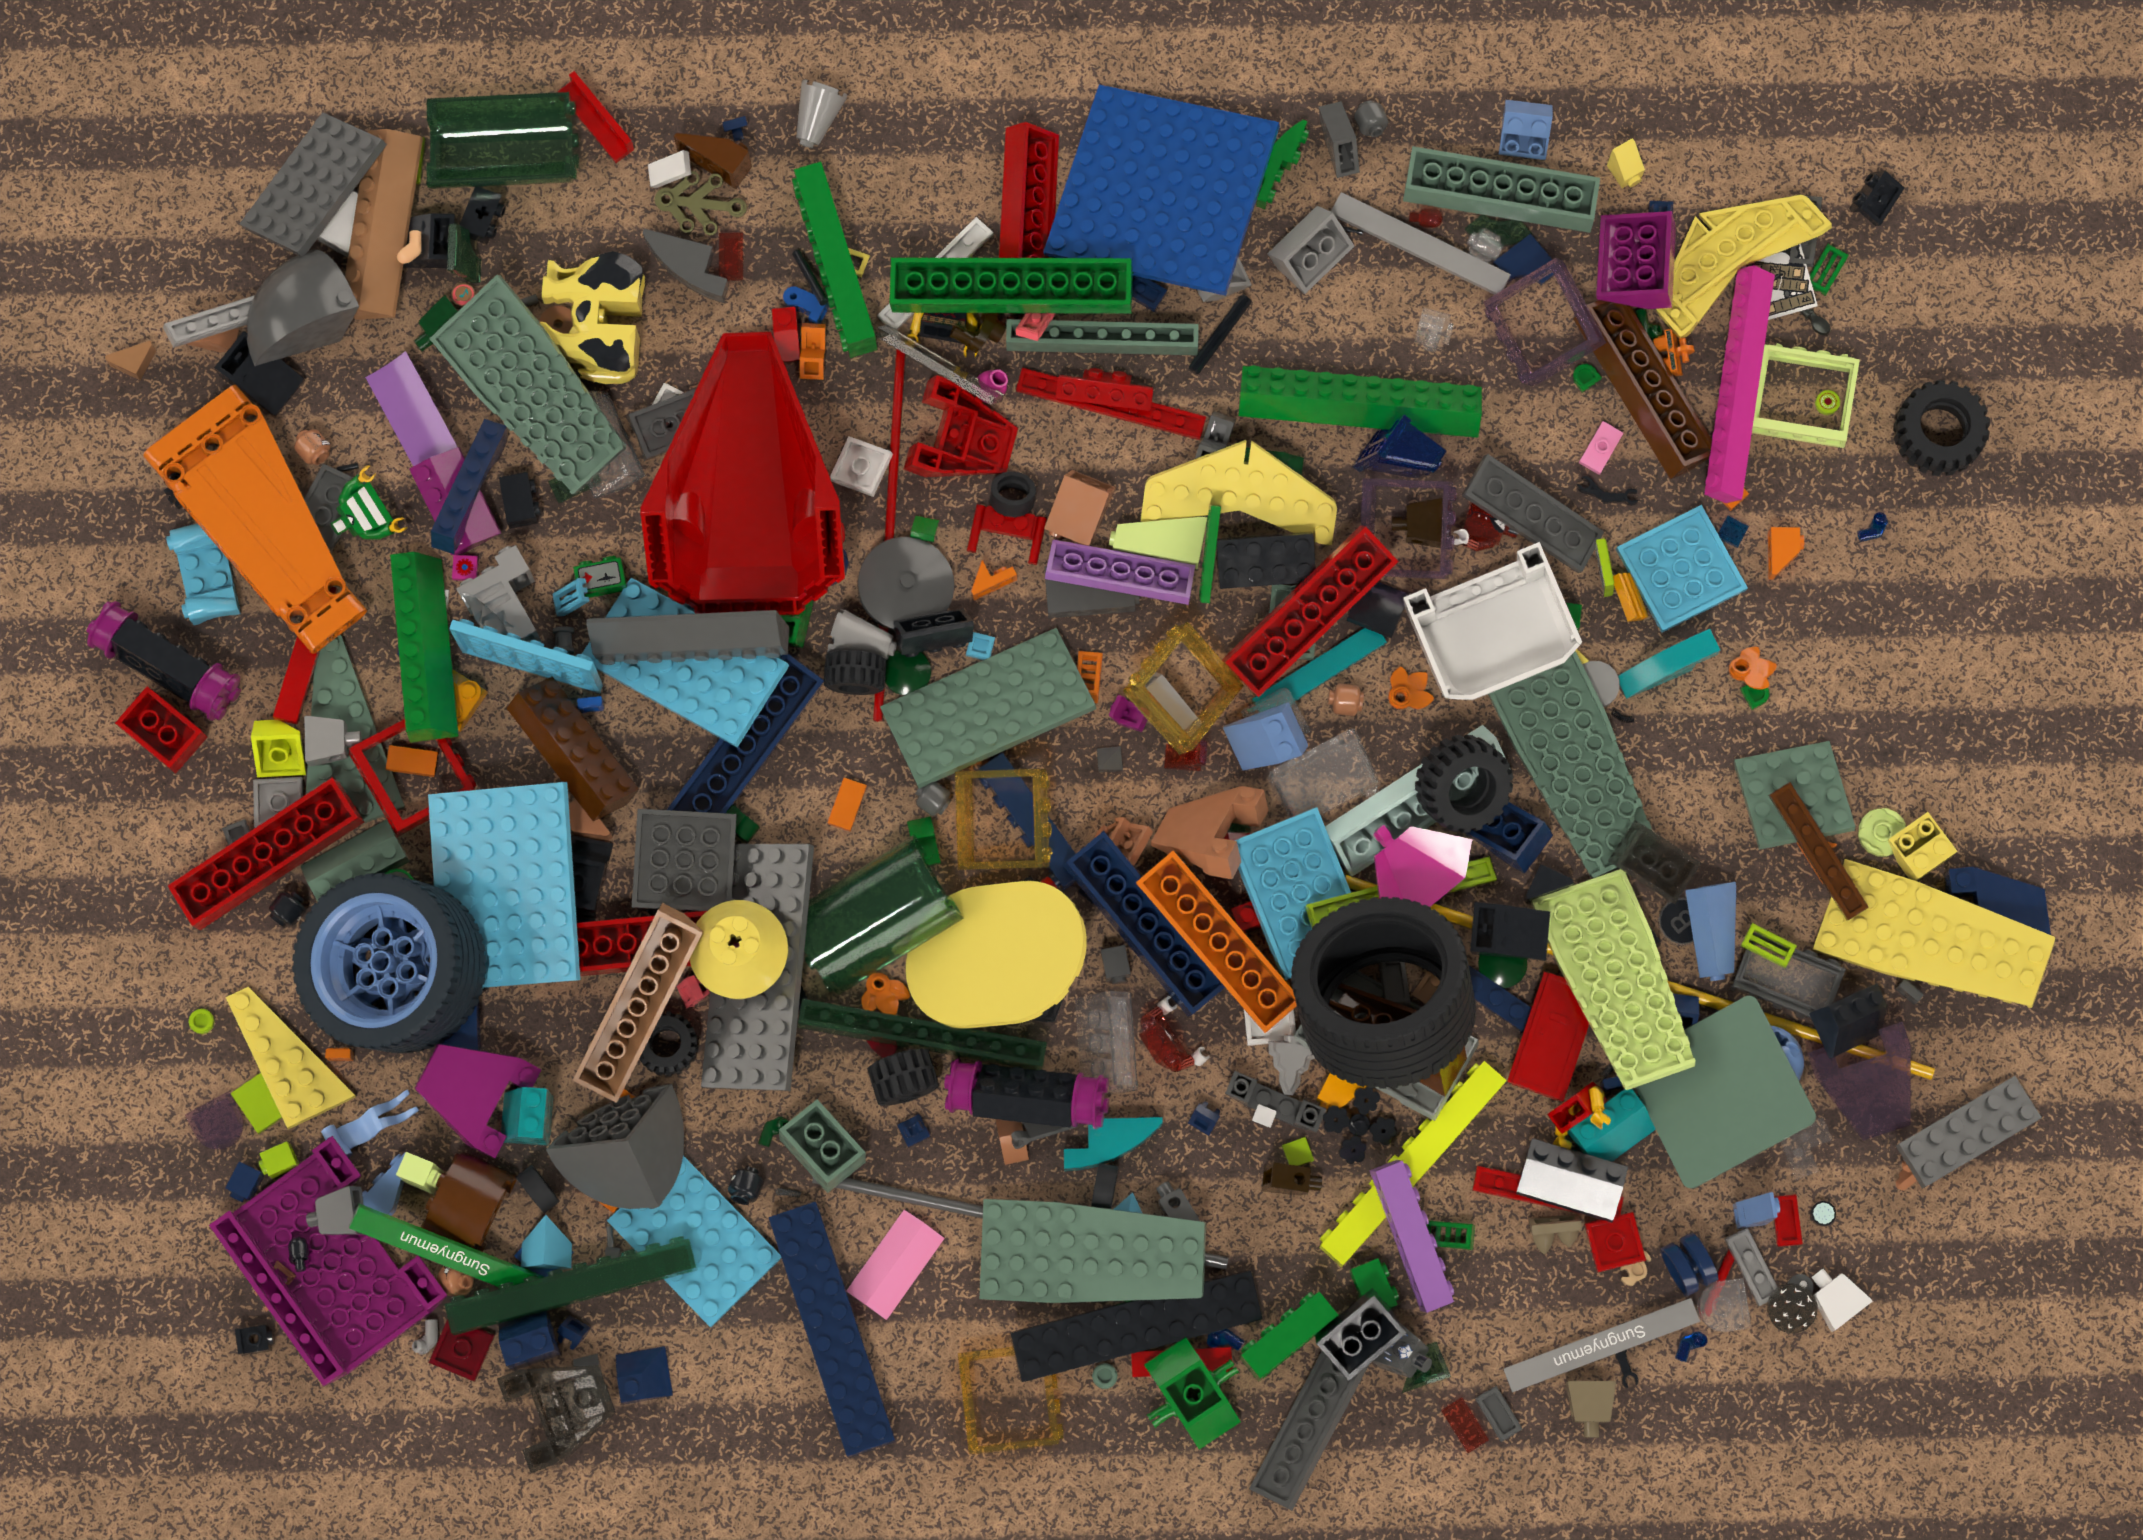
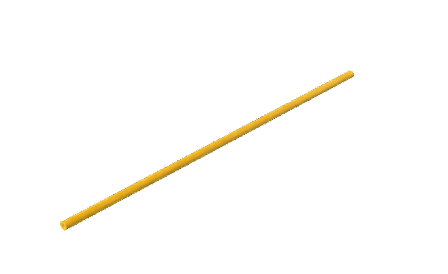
[1345,875,1935,1080]

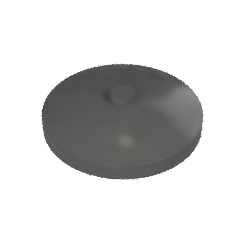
[857,537,954,631]

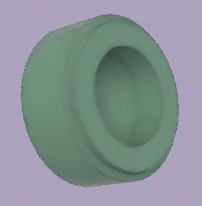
[1092,1363,1117,1389]

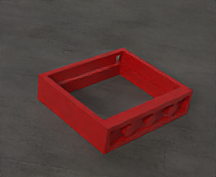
[349,719,477,837]

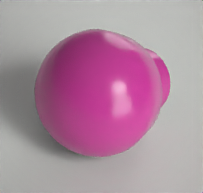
[974,370,1008,403]

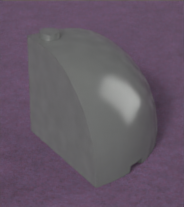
[246,249,359,366]
[546,1084,684,1209]

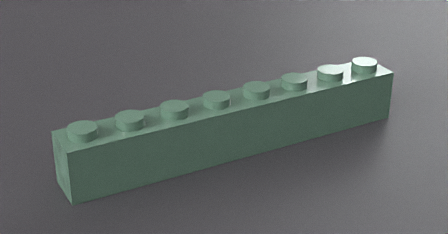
[1006,319,1199,356]

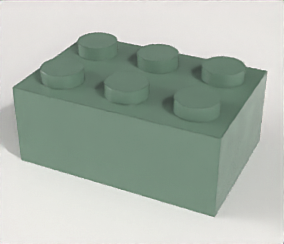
[779,1099,866,1193]

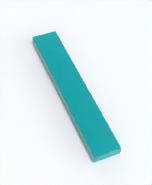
[1252,628,1387,712]

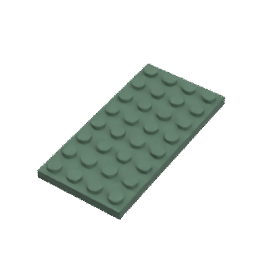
[880,628,1097,789]

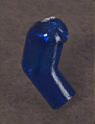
[1857,512,1888,543]
[1207,1329,1245,1351]

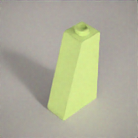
[1109,516,1207,569]

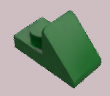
[907,816,941,869]

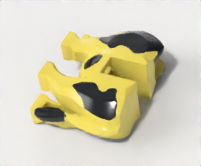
[540,251,645,384]

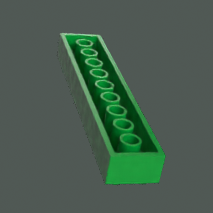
[889,258,1133,314]
[1238,365,1482,438]

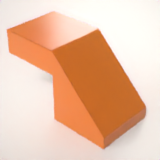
[800,323,826,380]

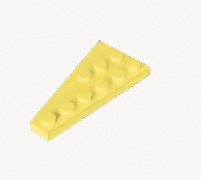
[226,987,356,1129]

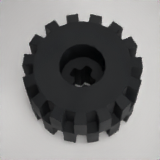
[867,1049,939,1106]

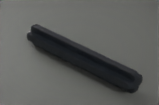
[1189,294,1252,374]

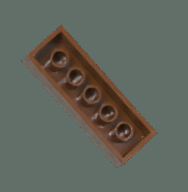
[506,676,639,821]

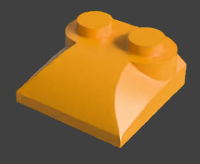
[453,670,488,732]

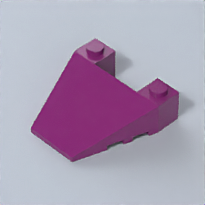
[414,1044,541,1158]

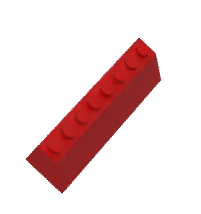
[999,122,1059,314]

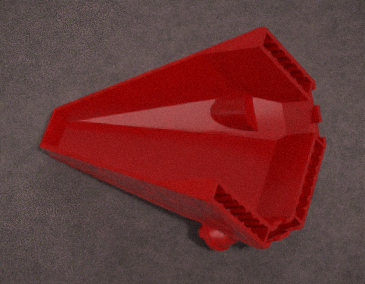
[640,332,845,615]

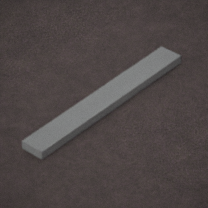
[1331,192,1511,297]

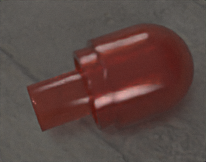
[1409,208,1443,228]

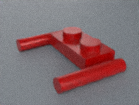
[967,505,1047,565]

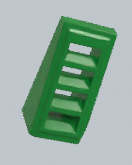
[1426,1220,1475,1250]

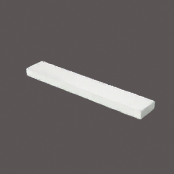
[877,217,993,333]

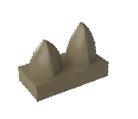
[1528,1214,1582,1255]

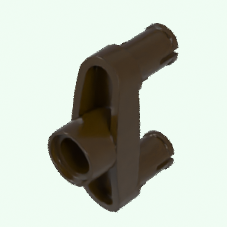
[949,313,1007,353]

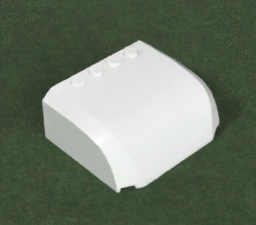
[1403,542,1582,700]

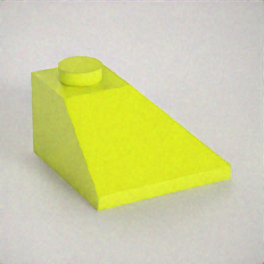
[251,720,306,777]

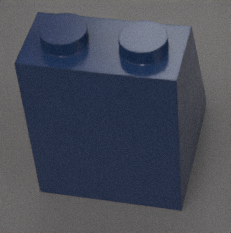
[498,1307,561,1371]

